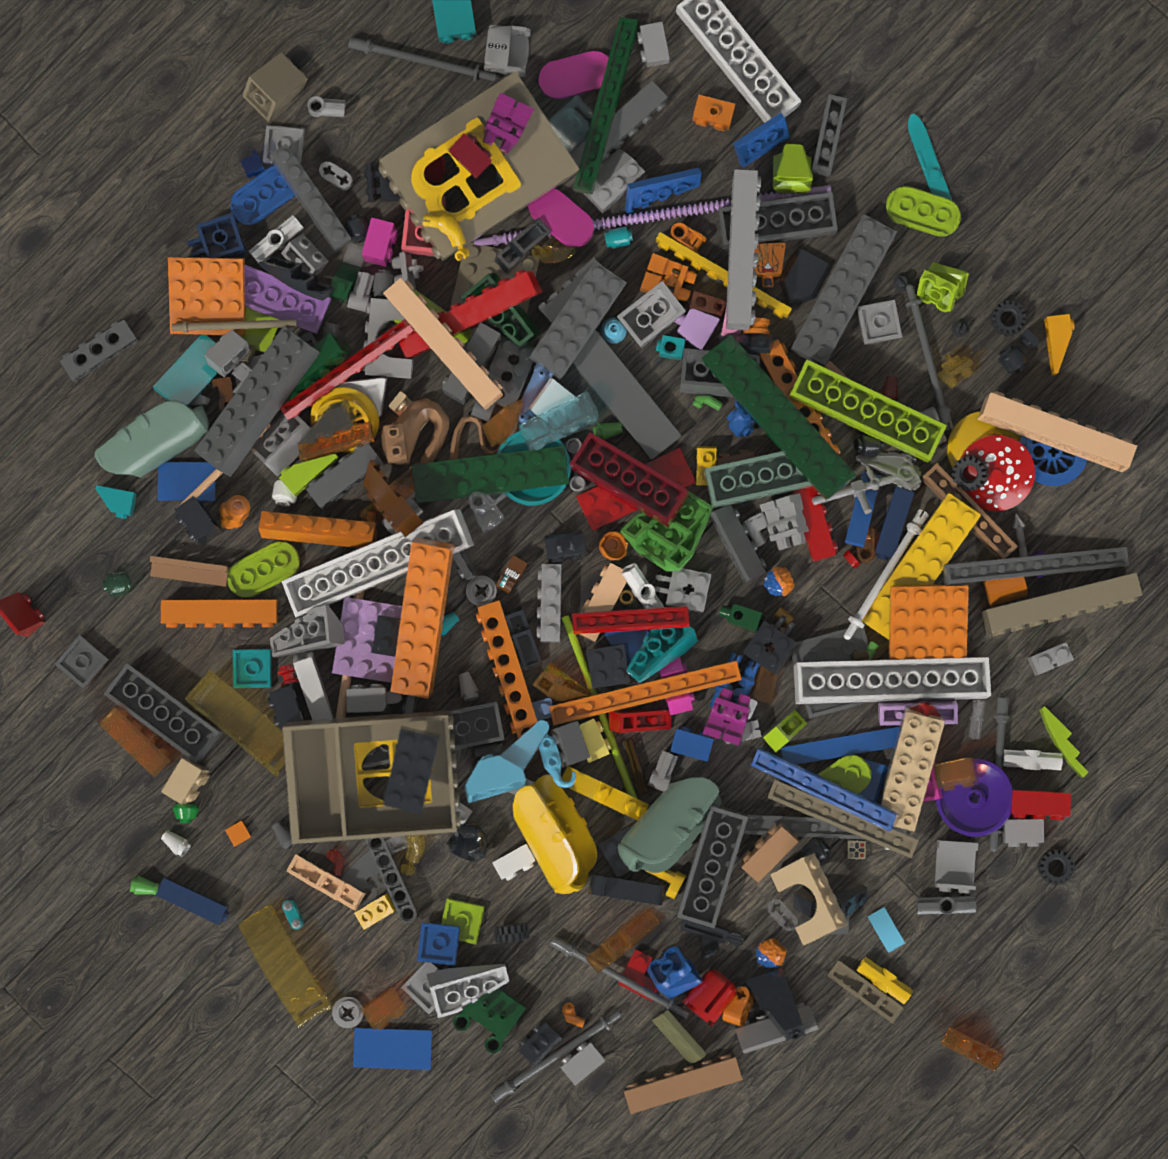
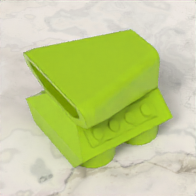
[773,144,813,194]
[917,262,969,312]

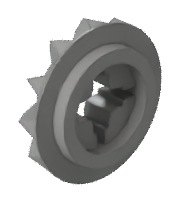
[466,576,497,606]
[332,997,363,1028]

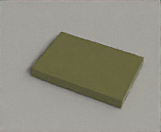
[652,1010,706,1064]

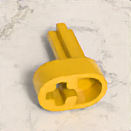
[646,869,686,900]

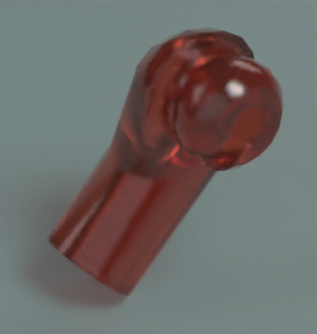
[326,849,345,877]

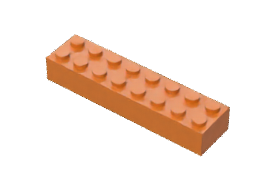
[390,537,454,699]

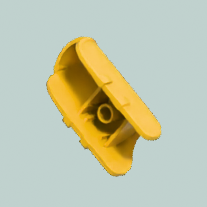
[513,774,597,894]

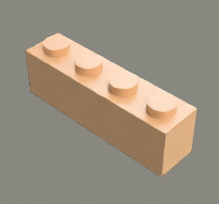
[580,563,627,642]

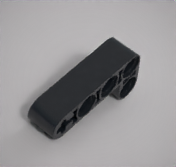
[588,874,666,906]

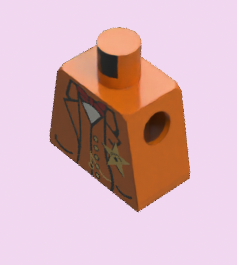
[753,243,785,288]

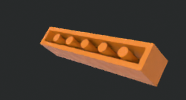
[258,511,378,548]
[161,600,278,628]

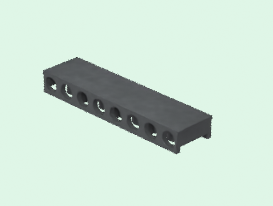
[572,330,681,461]

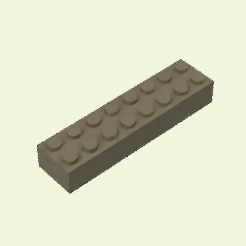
[981,573,1142,637]

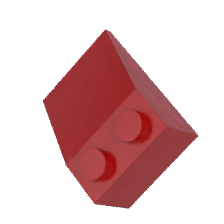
[0,592,46,637]

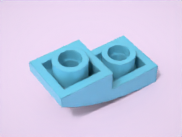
[868,907,905,953]

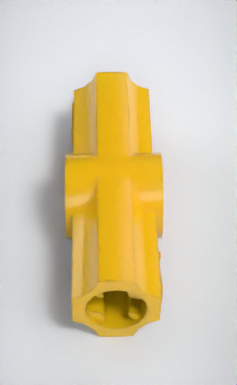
[856,956,913,1004]

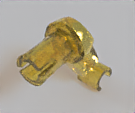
[532,245,582,263]
[400,834,425,876]

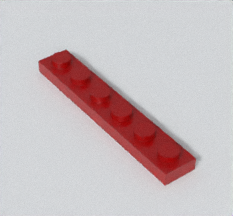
[572,606,689,634]

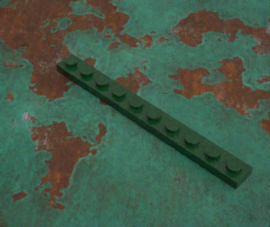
[573,17,639,194]

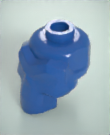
[727,400,755,437]

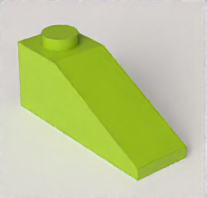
[279,454,339,496]

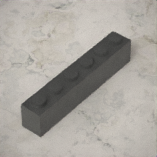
[570,81,668,168]
[270,144,351,252]

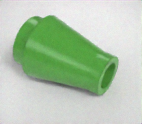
[593,422,623,441]
[130,876,159,895]

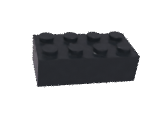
[383,726,440,814]

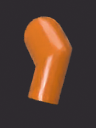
[562,1002,585,1028]

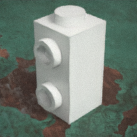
[493,844,536,881]

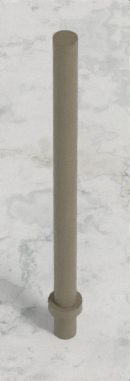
[172,319,298,333]

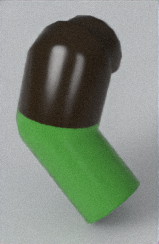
[851,641,879,661]

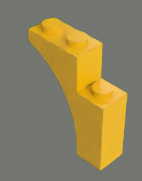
[562,766,649,820]

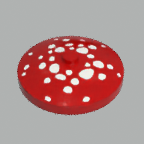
[960,434,1035,511]

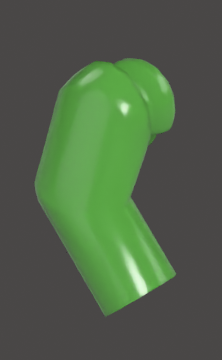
[693,395,723,411]

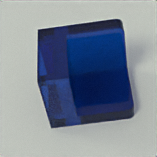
[240,150,265,179]

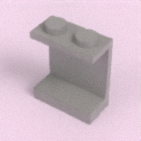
[934,840,978,893]

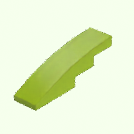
[1039,706,1088,778]

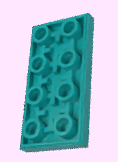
[153,335,218,406]

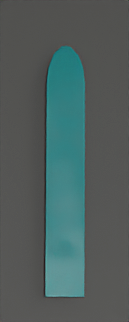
[908,114,952,200]

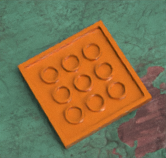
[168,257,246,336]
[889,584,969,660]

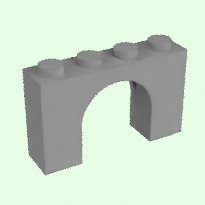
[362,298,414,379]

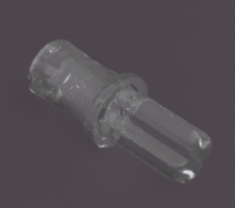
[969,700,986,739]

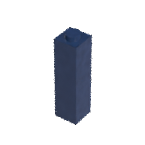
[873,487,914,561]
[155,877,230,925]

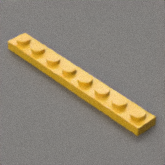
[656,232,792,318]

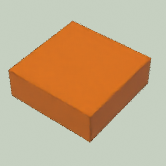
[225,820,252,847]

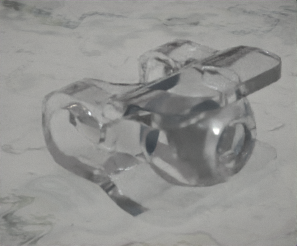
[468,492,505,534]

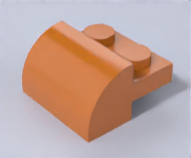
[982,557,1028,608]

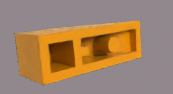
[1044,314,1074,376]

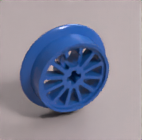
[1020,418,1087,486]

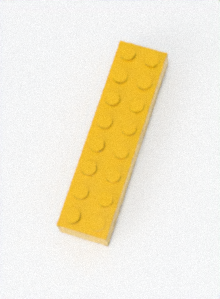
[862,492,981,640]

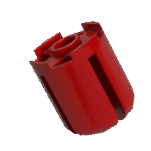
[682,970,737,1026]

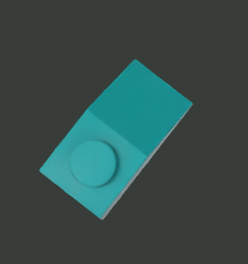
[96,485,137,519]

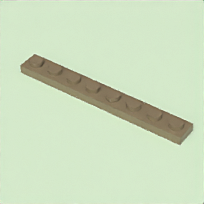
[767,780,919,858]

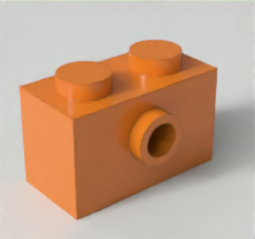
[692,95,735,131]

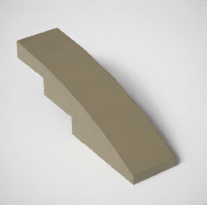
[828,960,904,1024]

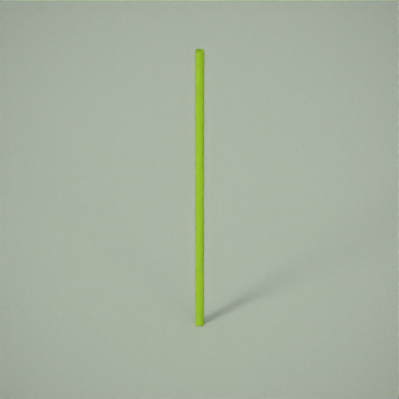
[562,615,638,821]

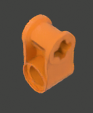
[670,223,707,254]
[723,986,754,1027]

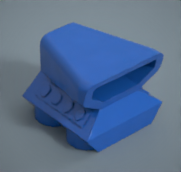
[646,946,703,999]

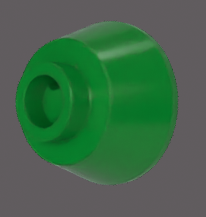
[173,803,199,823]

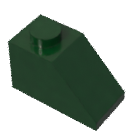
[330,262,361,304]

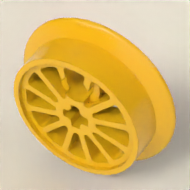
[310,387,379,452]

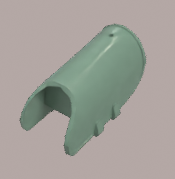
[95,401,210,478]
[617,777,721,873]

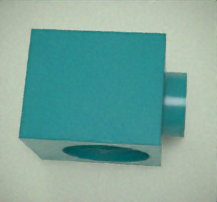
[656,335,685,360]

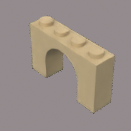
[770,854,848,946]

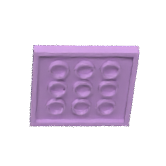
[332,597,402,683]

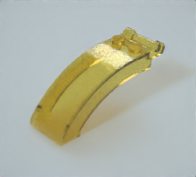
[185,670,285,777]
[238,904,333,1028]

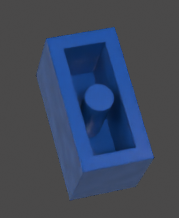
[670,726,714,762]

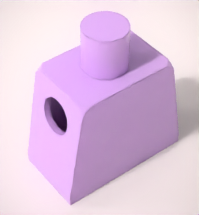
[674,308,720,350]

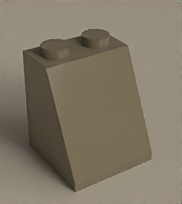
[242,53,307,122]

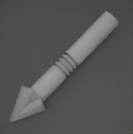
[1012,514,1028,557]

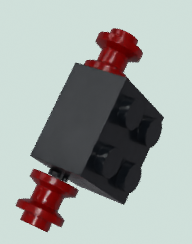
[267,664,306,730]

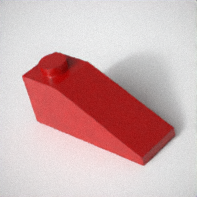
[609,709,671,733]

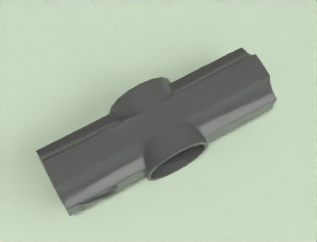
[916,896,976,915]

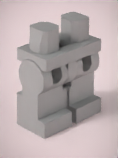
[760,494,809,550]

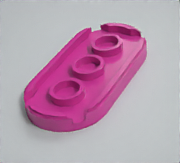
[539,51,609,100]
[528,188,594,247]

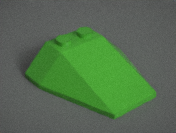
[620,491,714,571]

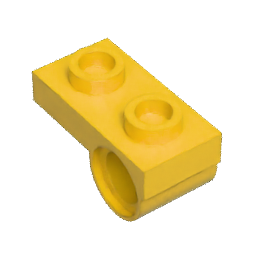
[696,446,717,485]
[354,893,396,929]

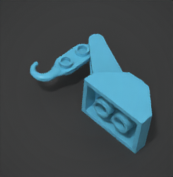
[465,720,576,803]

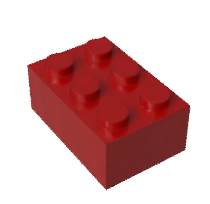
[1010,790,1071,820]

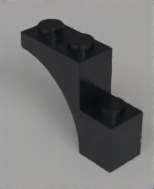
[793,884,868,918]

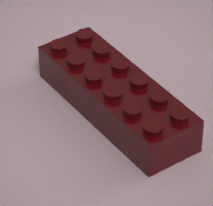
[570,432,689,528]

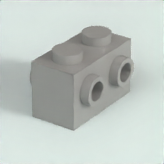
[281,234,329,275]

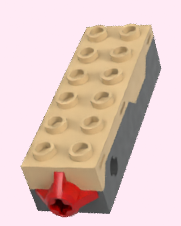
[878,701,945,832]

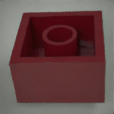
[448,133,493,179]

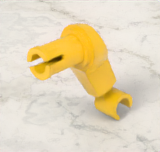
[423,214,470,261]

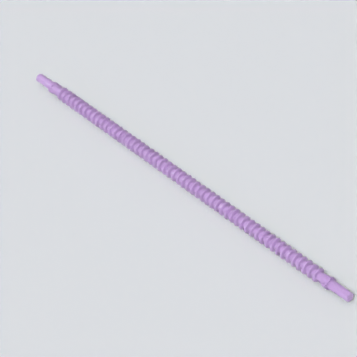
[474,185,831,246]

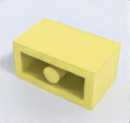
[579,719,612,763]

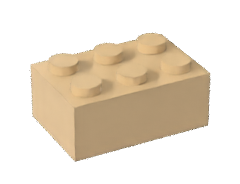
[161,758,210,804]

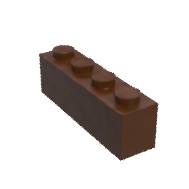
[363,459,423,538]

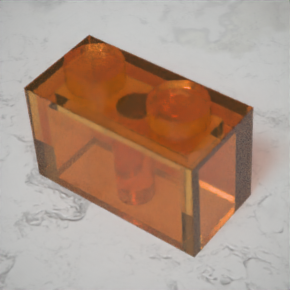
[933,757,979,791]
[360,987,406,1030]

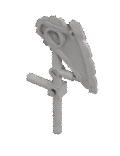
[812,452,921,514]

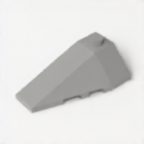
[270,605,345,657]
[426,964,509,1018]

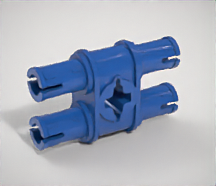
[709,652,760,707]

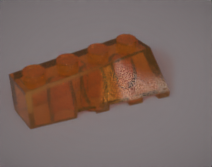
[97,706,171,778]

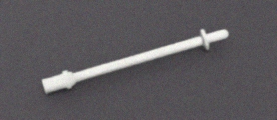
[844,509,929,640]

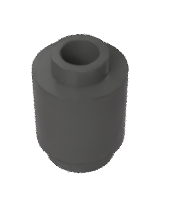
[373,270,394,299]

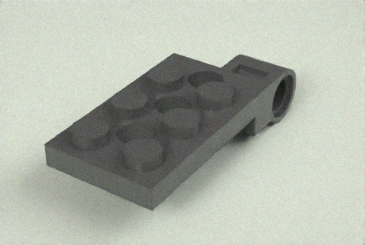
[471,336,535,422]

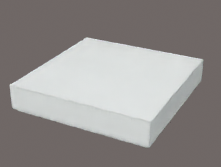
[529,378,580,431]

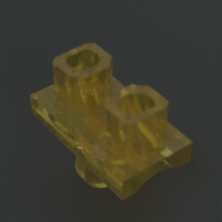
[937,354,974,388]

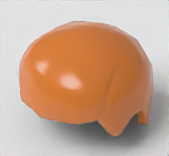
[599,531,628,560]

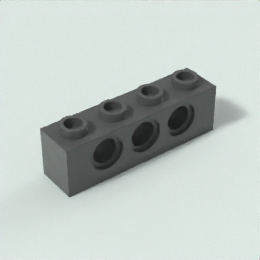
[811,94,847,177]
[60,320,139,383]

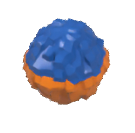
[763,566,795,596]
[756,938,787,968]

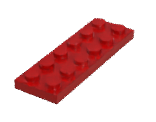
[576,448,696,532]

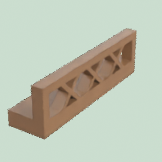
[150,556,230,587]

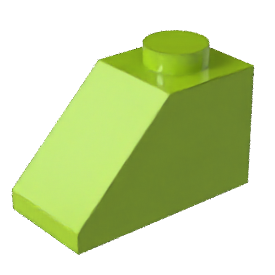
[763,709,807,752]

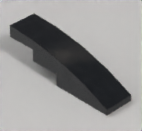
[259,256,333,301]

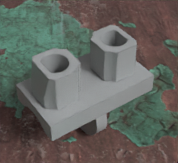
[391,252,424,288]

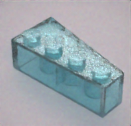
[519,391,599,451]

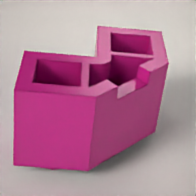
[659,657,695,715]

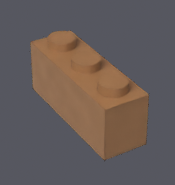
[741,822,799,882]

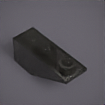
[299,399,356,444]

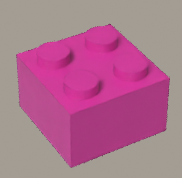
[362,218,398,267]

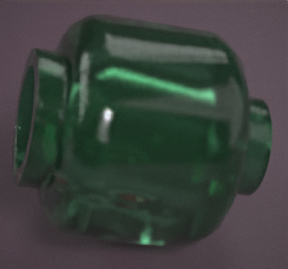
[103,571,131,597]

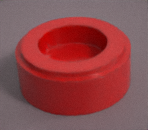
[843,550,861,569]

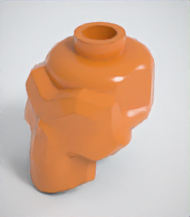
[219,495,250,529]

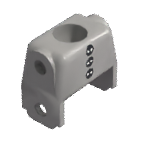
[484,25,531,77]

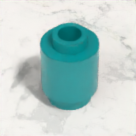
[604,226,633,249]

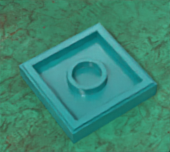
[233,649,272,688]

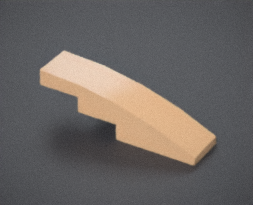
[286,854,365,911]

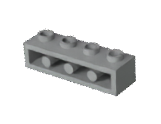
[537,564,561,643]

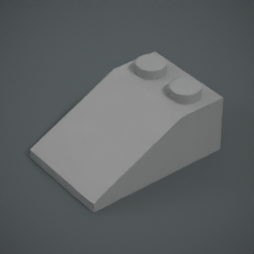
[617,281,686,349]

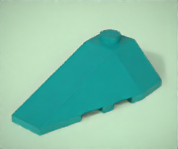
[626,626,698,683]

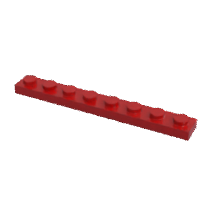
[280,319,414,420]

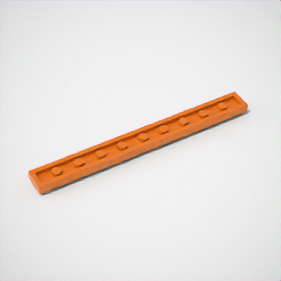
[549,661,742,725]

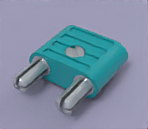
[282,899,304,930]

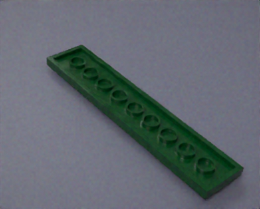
[702,335,856,501]

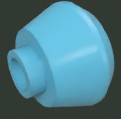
[601,318,627,344]

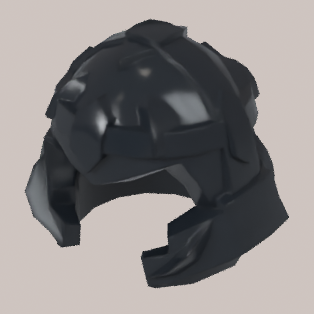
[446,822,487,862]

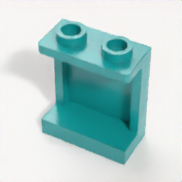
[432,0,476,44]

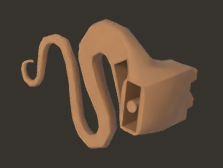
[381,398,502,466]

